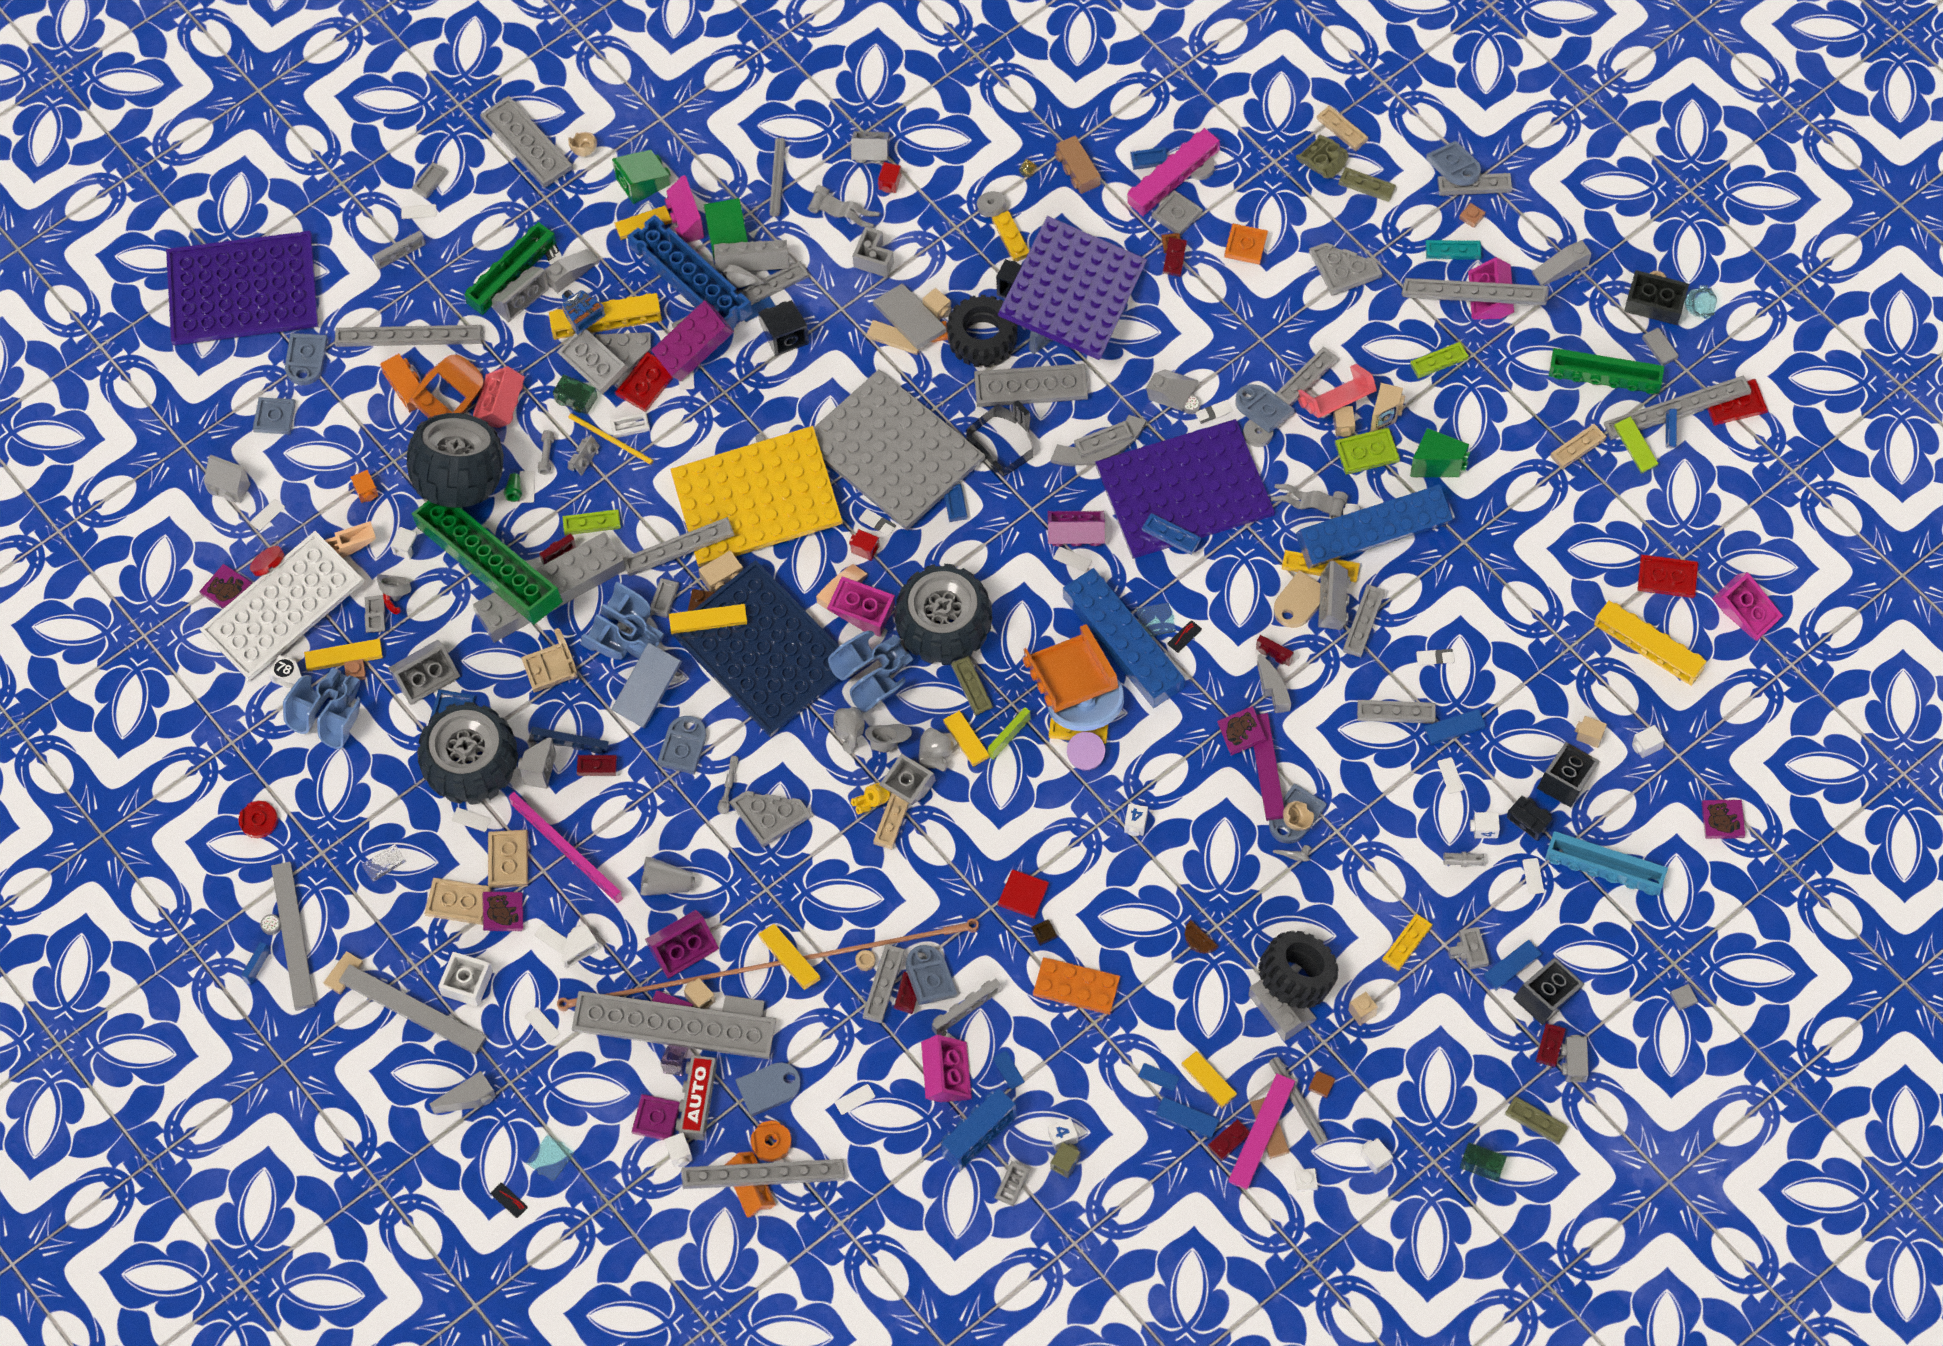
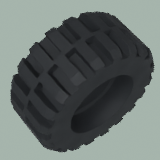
[947,295,1017,367]
[1258,931,1339,1009]

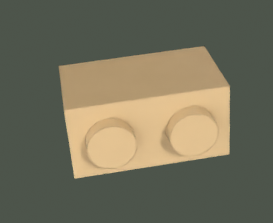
[698,550,743,592]

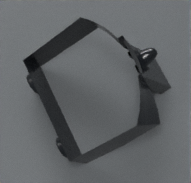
[966,400,1033,477]

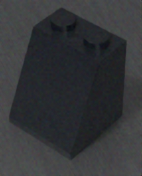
[758,300,809,357]

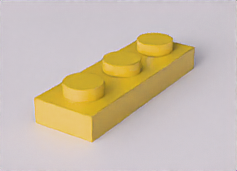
[992,211,1029,262]

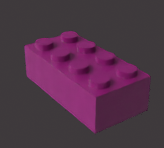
[651,300,734,381]

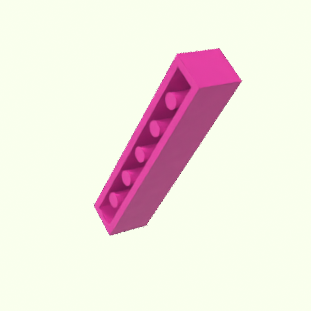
[1127,128,1220,216]

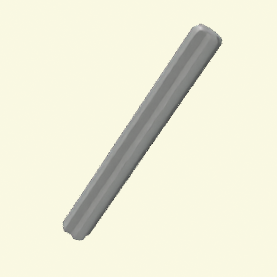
[770,138,785,217]
[1269,1057,1327,1145]

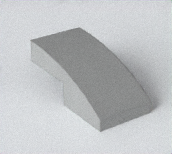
[365,595,385,633]

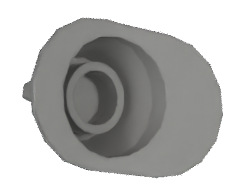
[865,724,912,752]

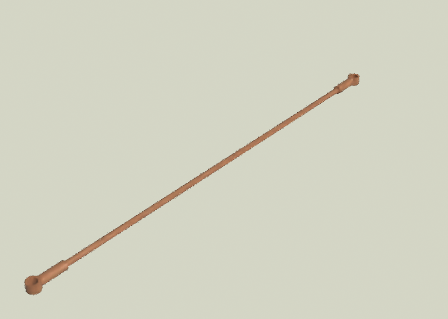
[557,919,979,1012]

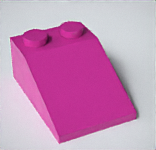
[1712,572,1783,641]
[827,576,895,637]

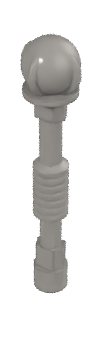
[717,756,738,814]

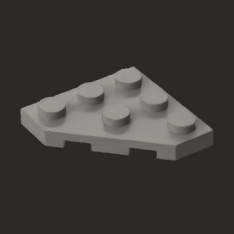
[1309,243,1382,296]
[596,332,651,385]
[730,791,811,848]

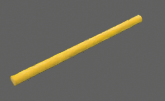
[568,413,653,465]

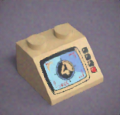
[1370,383,1405,432]

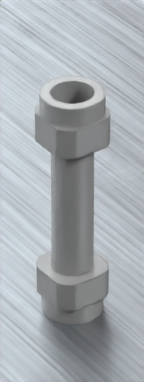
[538,430,555,475]

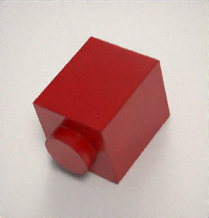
[878,162,902,193]
[849,529,880,561]

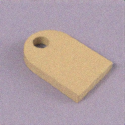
[1274,570,1320,628]

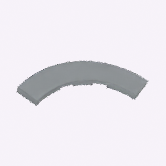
[1051,415,1146,466]

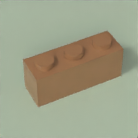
[1055,136,1100,194]

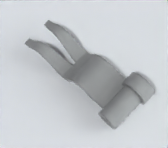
[808,185,880,228]
[1271,484,1348,519]

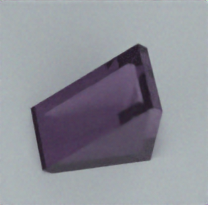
[661,1045,688,1076]

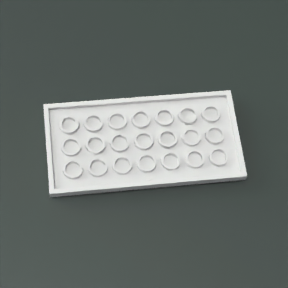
[200,531,364,681]

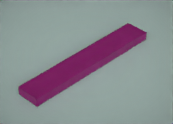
[1254,713,1284,821]

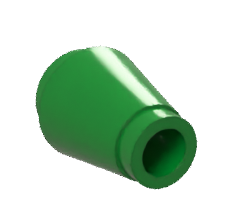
[503,473,522,502]

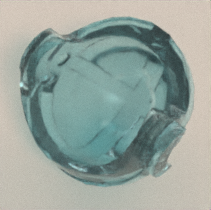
[1685,285,1717,319]

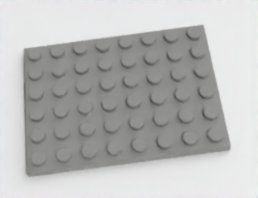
[814,369,985,530]

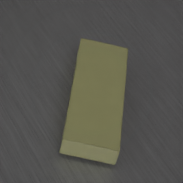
[1339,167,1396,202]
[951,656,993,716]
[1505,1096,1569,1145]

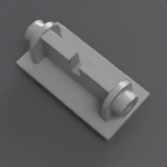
[567,435,600,476]

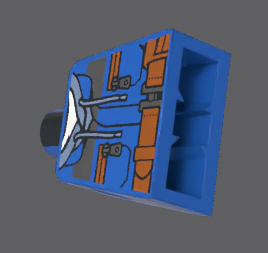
[562,290,605,335]

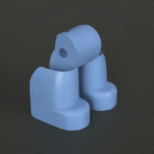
[581,582,664,660]
[828,631,913,712]
[283,667,360,749]

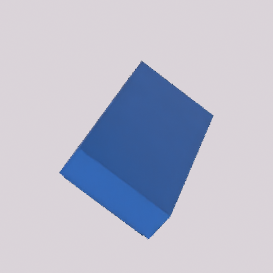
[1130,147,1168,170]
[1665,409,1677,448]
[944,484,968,522]
[241,942,270,985]

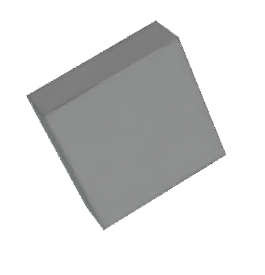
[1670,984,1698,1011]

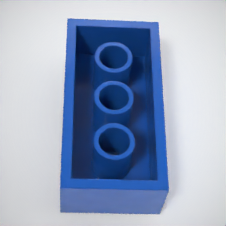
[941,1088,1016,1172]

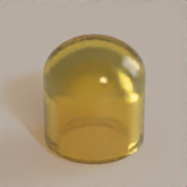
[1019,159,1037,177]

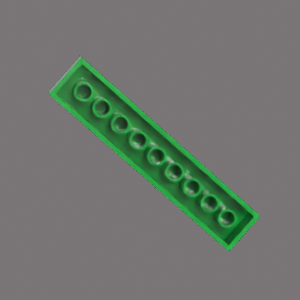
[411,501,563,625]

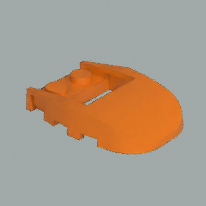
[409,355,483,418]

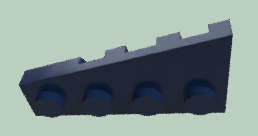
[528,727,609,754]

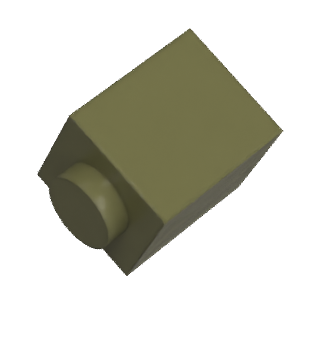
[1050,1142,1080,1178]

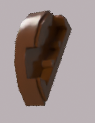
[1185,920,1218,954]

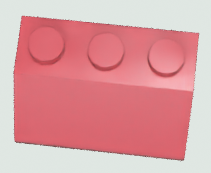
[473,366,525,428]

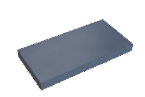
[611,643,682,728]

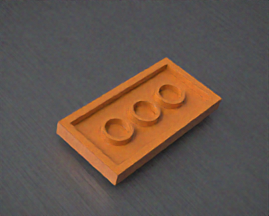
[1033,957,1120,1015]

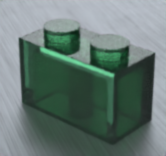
[553,374,598,414]
[1460,1142,1507,1182]

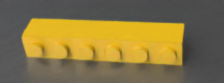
[548,293,662,340]
[1594,600,1707,686]

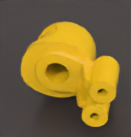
[851,783,891,814]

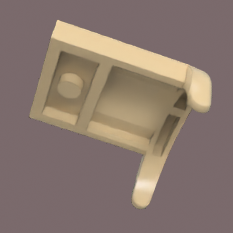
[521,628,578,693]

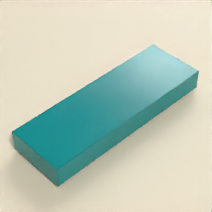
[1425,240,1481,260]

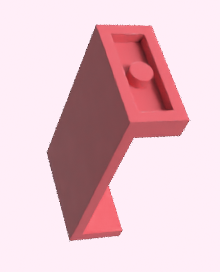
[1298,364,1377,418]

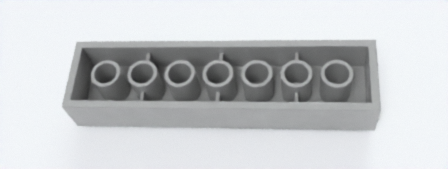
[473,532,626,643]

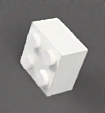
[438,952,493,1007]

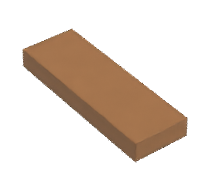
[1250,1097,1289,1159]

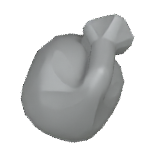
[833,707,865,754]
[919,727,954,772]

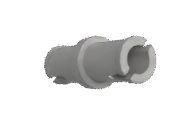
[1443,852,1484,867]

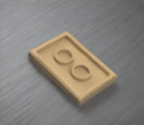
[488,830,528,888]
[424,878,491,925]

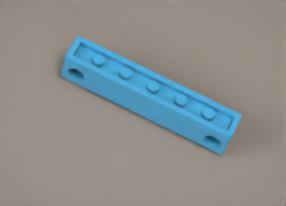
[1545,831,1668,896]

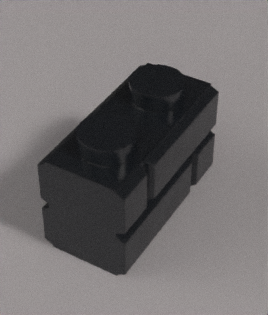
[1506,795,1553,841]

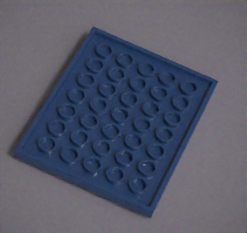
[669,560,840,737]

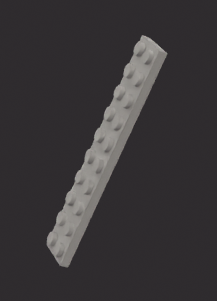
[571,991,776,1059]

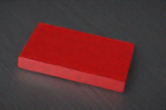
[615,352,673,412]
[1707,379,1768,426]
[1637,554,1698,598]

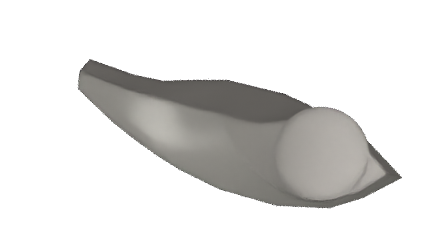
[1273,845,1311,861]

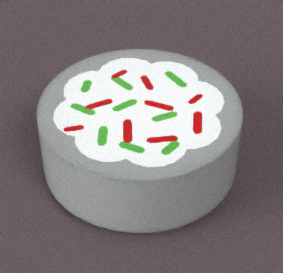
[1183,395,1200,414]
[260,914,281,935]

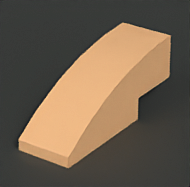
[325,521,376,558]
[816,564,868,613]

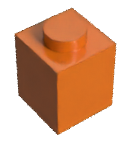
[350,470,379,503]

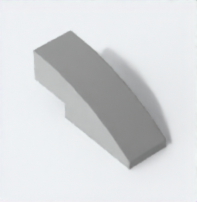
[1257,654,1291,713]

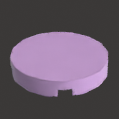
[1067,732,1105,771]

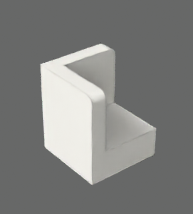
[390,527,417,560]

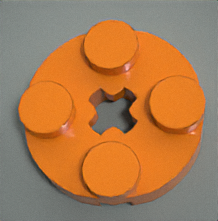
[751,1121,791,1162]

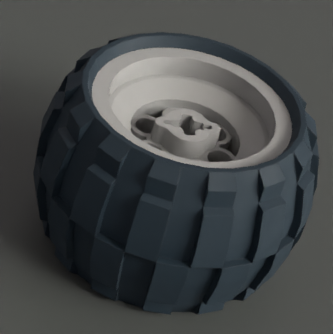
[406,413,504,508]
[894,563,992,665]
[417,702,518,805]

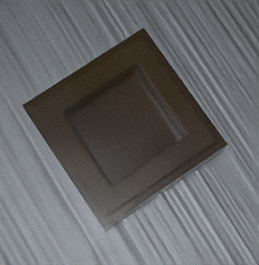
[1031,919,1057,946]

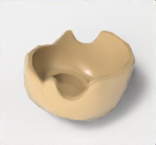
[568,132,597,157]
[1283,801,1314,831]

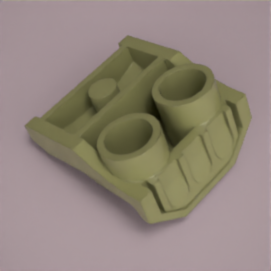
[1296,135,1349,178]

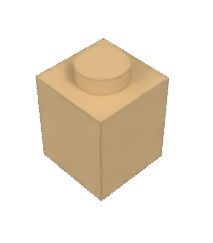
[922,287,951,320]
[1333,406,1355,437]
[1575,716,1607,748]
[683,978,716,1009]
[1348,992,1378,1026]

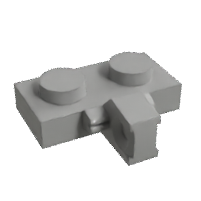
[1448,927,1489,970]

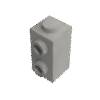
[1561,1035,1588,1082]

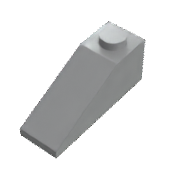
[1532,240,1591,286]
[545,249,599,294]
[430,1071,496,1114]

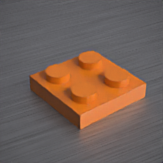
[1224,223,1268,265]

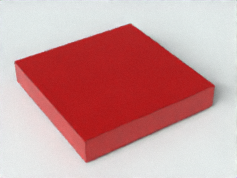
[998,869,1049,919]

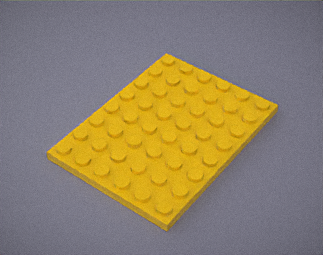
[670,426,843,567]

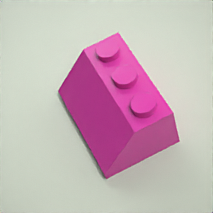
[665,175,704,243]
[1468,257,1514,319]
[921,1035,971,1102]

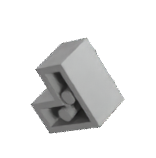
[852,226,894,278]

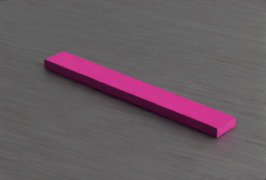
[509,792,623,903]

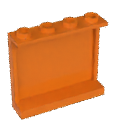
[1022,624,1119,713]

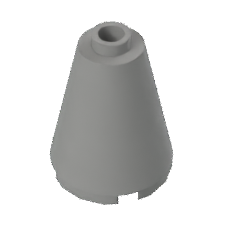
[640,857,695,896]

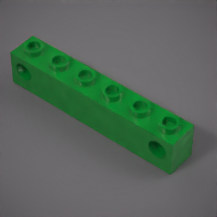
[464,222,556,315]
[1548,348,1664,394]

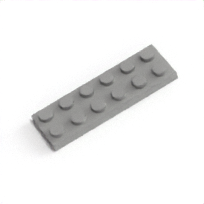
[480,96,573,188]
[974,364,1088,407]

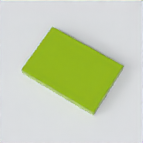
[1335,427,1400,475]

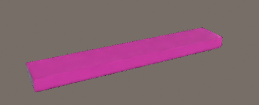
[1228,1073,1295,1190]

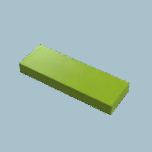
[1410,342,1469,379]
[1614,416,1658,474]
[562,509,621,536]
[988,707,1030,760]

